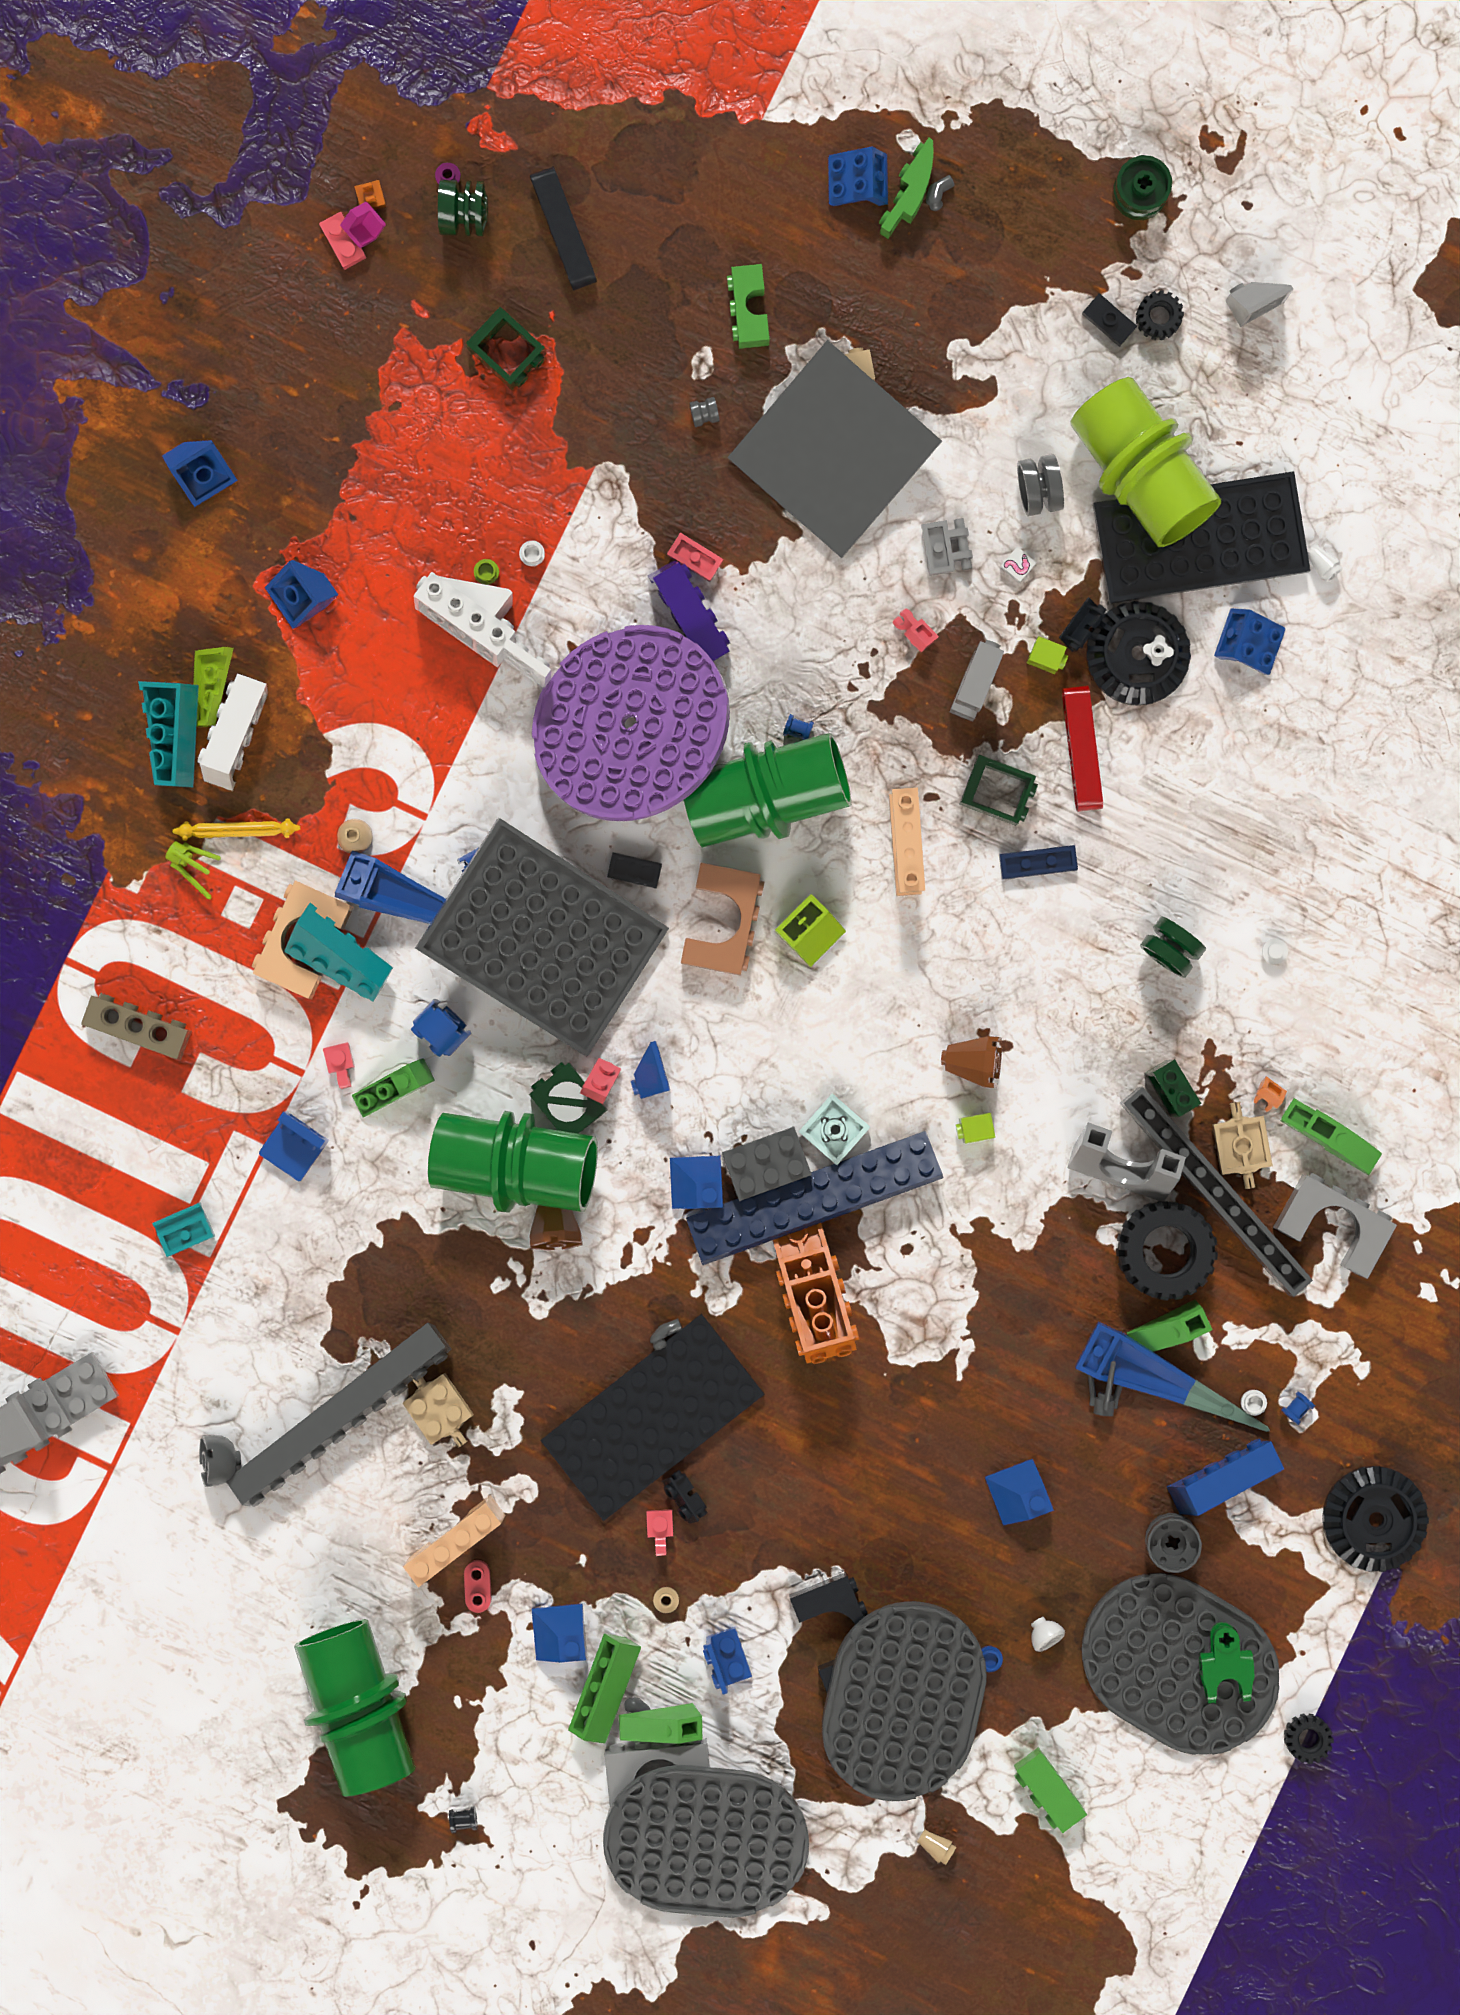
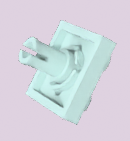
[798,1094,870,1165]

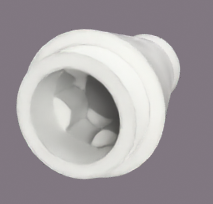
[1307,544,1343,582]

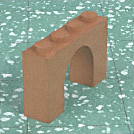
[681,863,765,976]

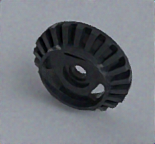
[1086,601,1191,706]
[1322,1466,1429,1572]

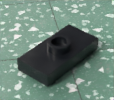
[1082,293,1137,347]
[607,852,662,889]

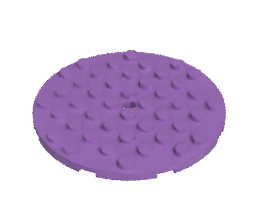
[532,625,730,821]

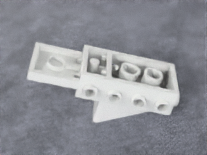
[413,572,551,688]

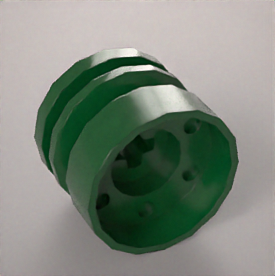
[438,180,488,236]

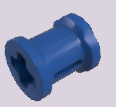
[783,714,814,740]
[1281,1391,1315,1425]

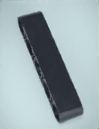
[530,166,597,291]

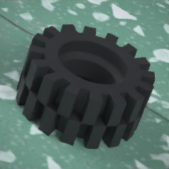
[1136,290,1184,340]
[1284,1713,1334,1764]

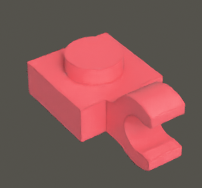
[892,608,939,652]
[323,1042,355,1089]
[646,1510,673,1556]

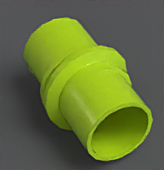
[1070,377,1221,547]

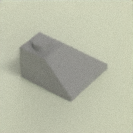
[1226,282,1294,327]

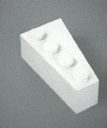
[198,674,268,791]

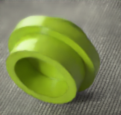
[474,559,499,585]

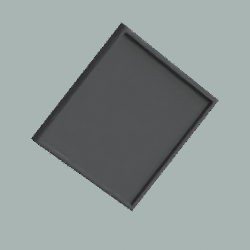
[727,340,943,558]

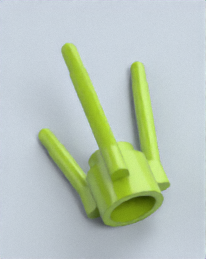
[165,841,221,899]

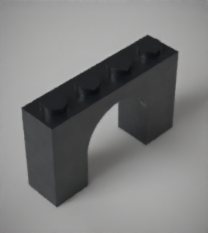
[789,1572,868,1692]

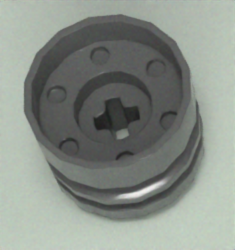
[1145,1513,1202,1573]

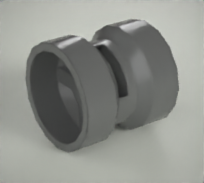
[689,397,720,427]

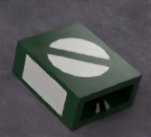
[529,1062,608,1134]

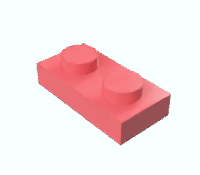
[319,212,366,270]
[667,533,723,582]
[580,1058,621,1104]

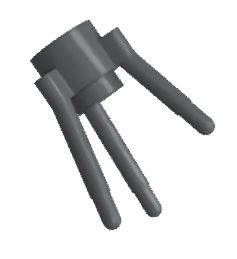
[1088,1361,1123,1416]

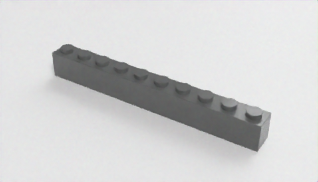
[1120,1086,1313,1297]
[226,1323,452,1507]

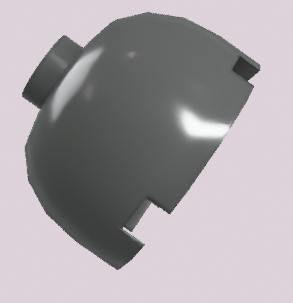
[199,1435,241,1487]

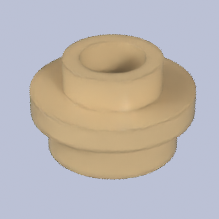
[653,1587,679,1613]

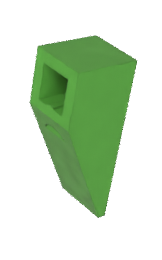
[352,1058,435,1117]
[1127,1299,1213,1352]
[619,1703,703,1744]

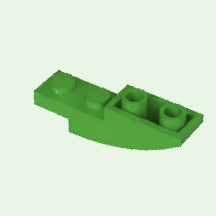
[879,138,933,239]
[1280,1098,1382,1176]

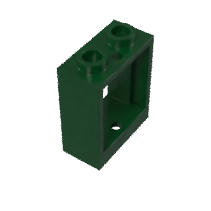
[465,307,546,390]
[959,755,1038,826]
[1145,1059,1202,1117]

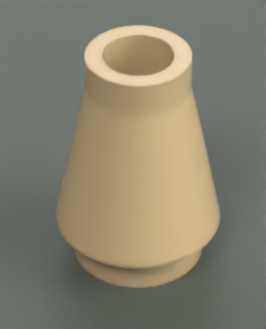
[917,1829,957,1865]

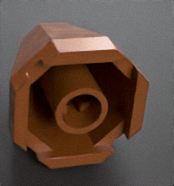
[941,1036,1002,1088]
[529,1205,583,1251]

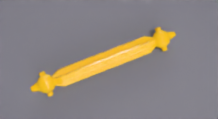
[173,818,300,841]

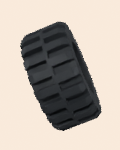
[1116,1201,1218,1300]

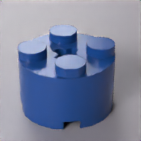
[411,999,471,1057]

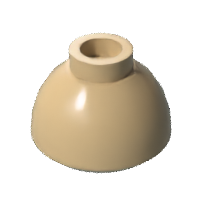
[337,819,373,854]

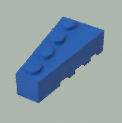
[1166,1439,1284,1516]

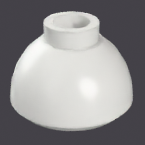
[1031,1617,1065,1652]

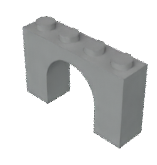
[949,640,1004,722]
[1067,1122,1186,1201]
[1273,1173,1397,1279]
[604,1738,710,1807]

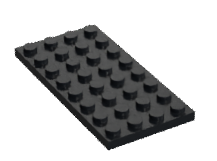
[1093,471,1311,604]
[540,1313,765,1521]

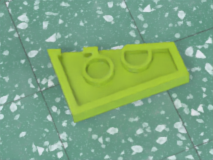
[193,647,234,728]

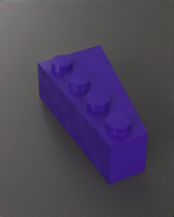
[648,560,730,661]

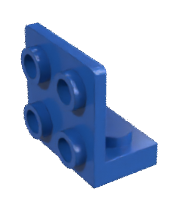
[828,146,888,206]
[1214,608,1286,675]
[259,1111,329,1181]
[703,1627,752,1695]

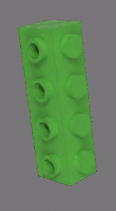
[568,1633,641,1744]

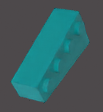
[138,681,199,787]
[284,903,393,1002]

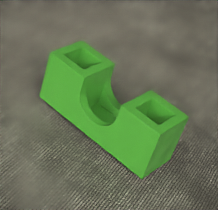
[727,264,770,349]

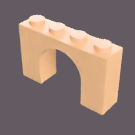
[252,881,354,999]
[403,1495,506,1588]

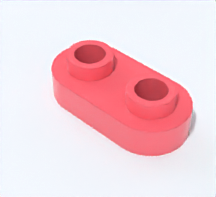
[464,1560,492,1613]

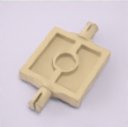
[1212,1102,1273,1189]
[402,1373,474,1448]

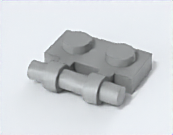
[921,518,973,576]

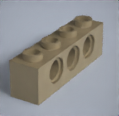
[81,993,192,1060]

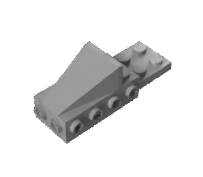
[0,1352,119,1474]

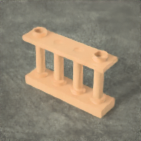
[889,787,925,896]

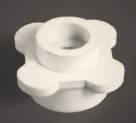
[1143,635,1174,666]

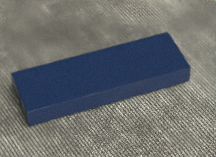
[999,845,1078,880]

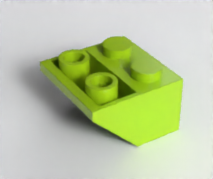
[774,894,846,967]

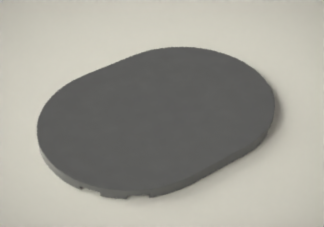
[1081,1573,1280,1755]
[822,1601,986,1801]
[603,1765,809,1918]

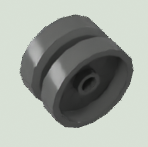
[1017,454,1064,516]

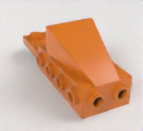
[773,1223,859,1364]

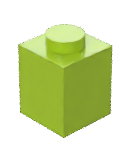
[1027,636,1068,674]
[955,1113,996,1144]

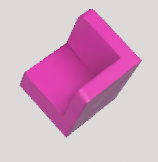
[340,202,386,248]

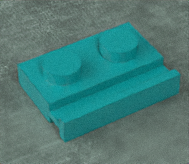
[152,1202,215,1257]

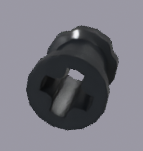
[449,1806,478,1833]

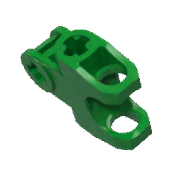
[1199,1622,1255,1704]

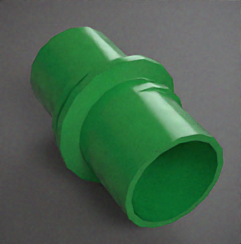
[684,733,852,848]
[427,1111,598,1213]
[294,1619,416,1797]

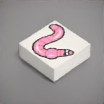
[1000,547,1037,583]

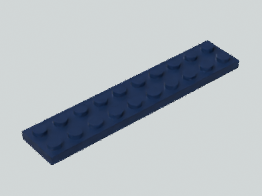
[686,1131,944,1265]

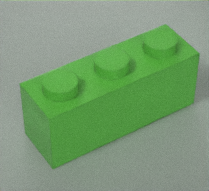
[1014,1747,1087,1833]

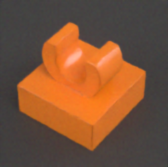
[354,180,386,210]
[1254,1076,1287,1112]

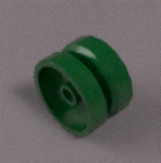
[1112,155,1172,221]
[1139,916,1206,978]

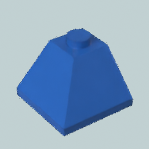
[162,440,238,507]
[265,560,338,629]
[631,1041,670,1099]
[670,1155,723,1209]
[985,1459,1054,1525]
[531,1603,587,1663]

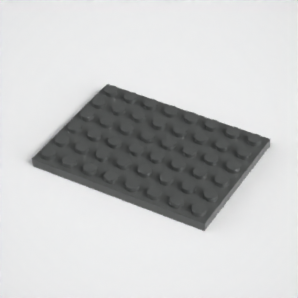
[415,817,669,1057]

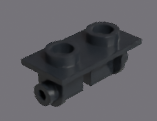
[1059,597,1107,652]
[662,1470,708,1524]

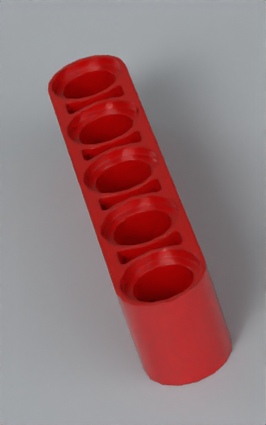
[1062,685,1103,812]

